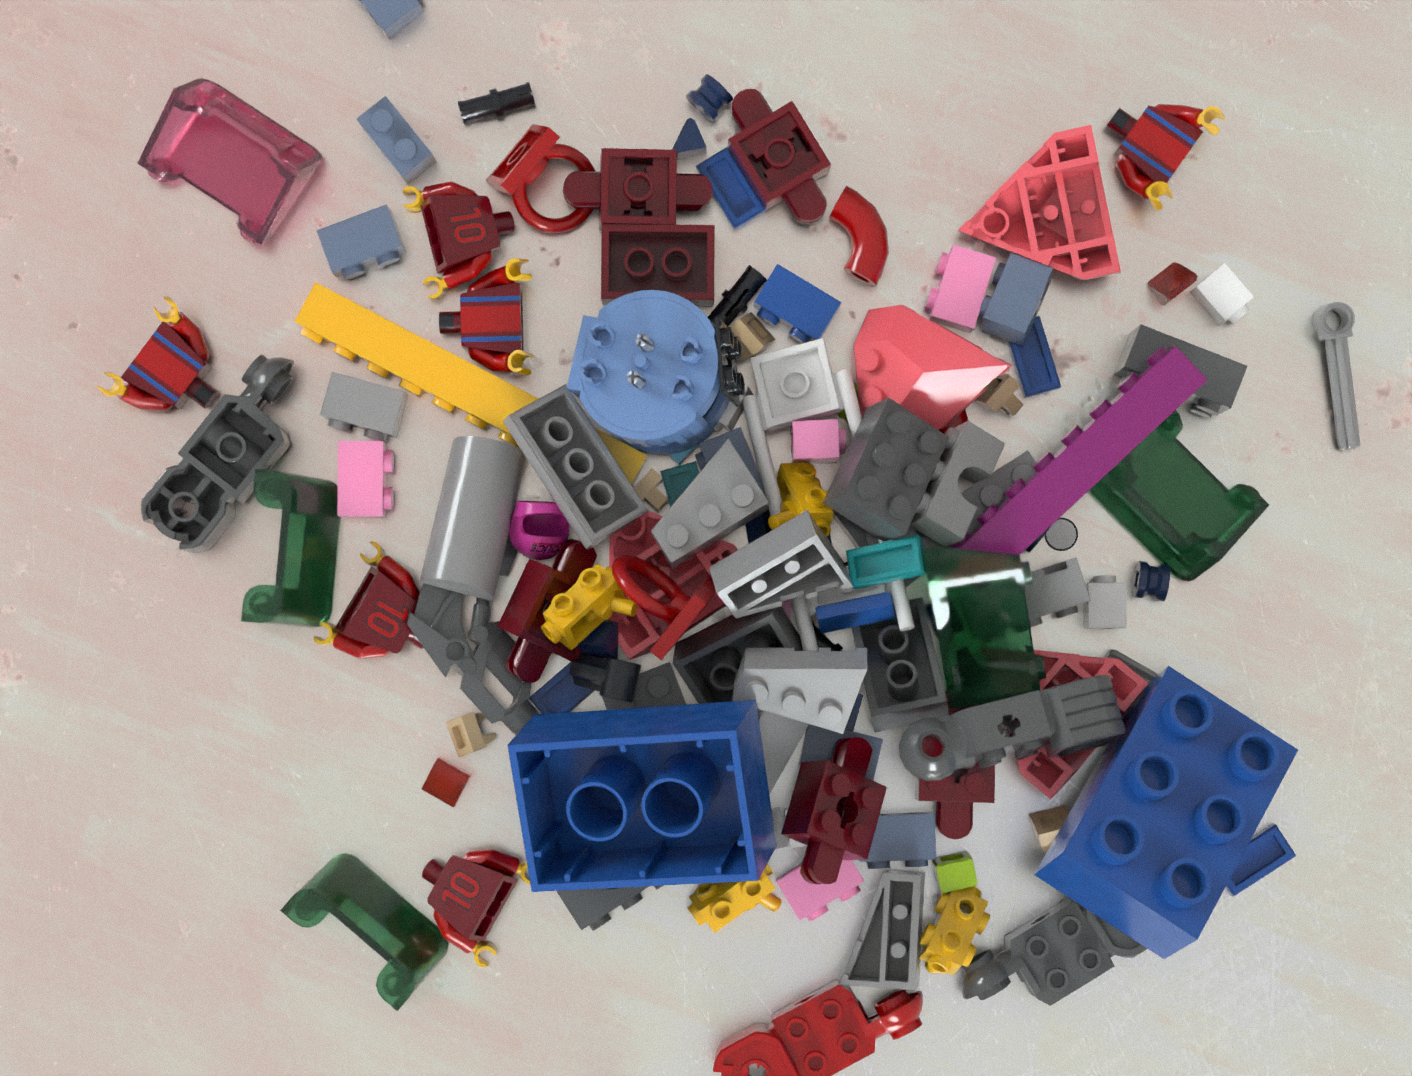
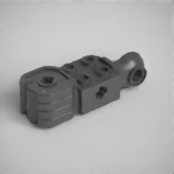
[141,354,294,553]
[899,675,1126,781]
[961,897,1147,1006]

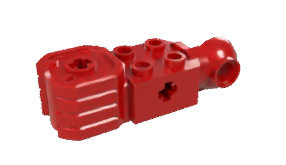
[713,979,923,1076]

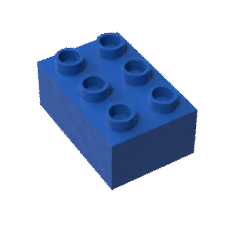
[1034,666,1298,959]
[507,700,777,892]

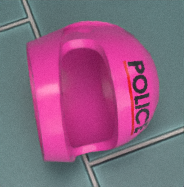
[509,501,569,560]

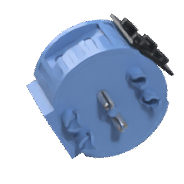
[567,290,745,454]

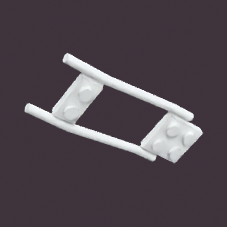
[742,338,915,651]

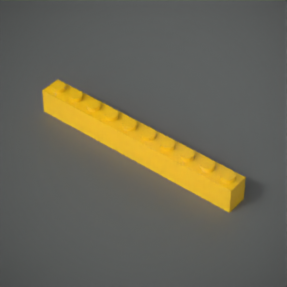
[294,282,648,487]

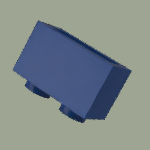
[754,264,841,344]

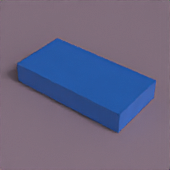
[696,147,766,231]
[1006,316,1061,399]
[815,592,895,634]
[529,662,595,714]
[1226,823,1296,897]

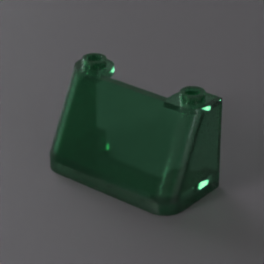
[1089,410,1269,581]
[241,468,341,628]
[923,546,1046,709]
[280,853,449,1011]

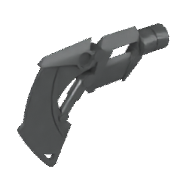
[407,535,540,735]

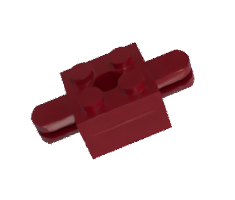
[728,89,831,224]
[563,148,713,230]
[497,539,597,683]
[915,688,995,840]
[781,737,887,885]

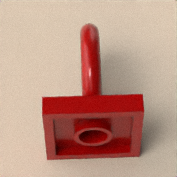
[485,124,596,233]
[612,555,716,661]

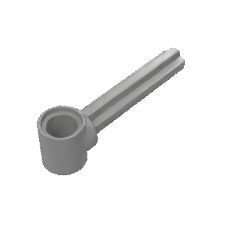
[1312,302,1360,449]

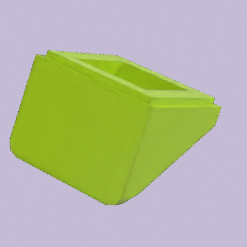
[932,851,978,893]

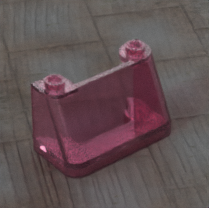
[137,78,323,245]

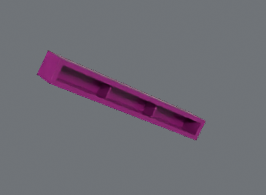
[948,345,1208,591]

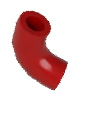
[829,186,889,286]

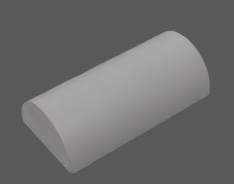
[503,384,648,550]
[419,436,526,601]

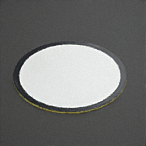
[1045,518,1078,551]

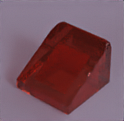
[1147,262,1198,305]
[421,756,472,808]

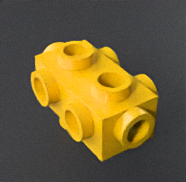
[768,462,834,537]
[541,564,638,650]
[687,864,782,933]
[919,886,990,975]

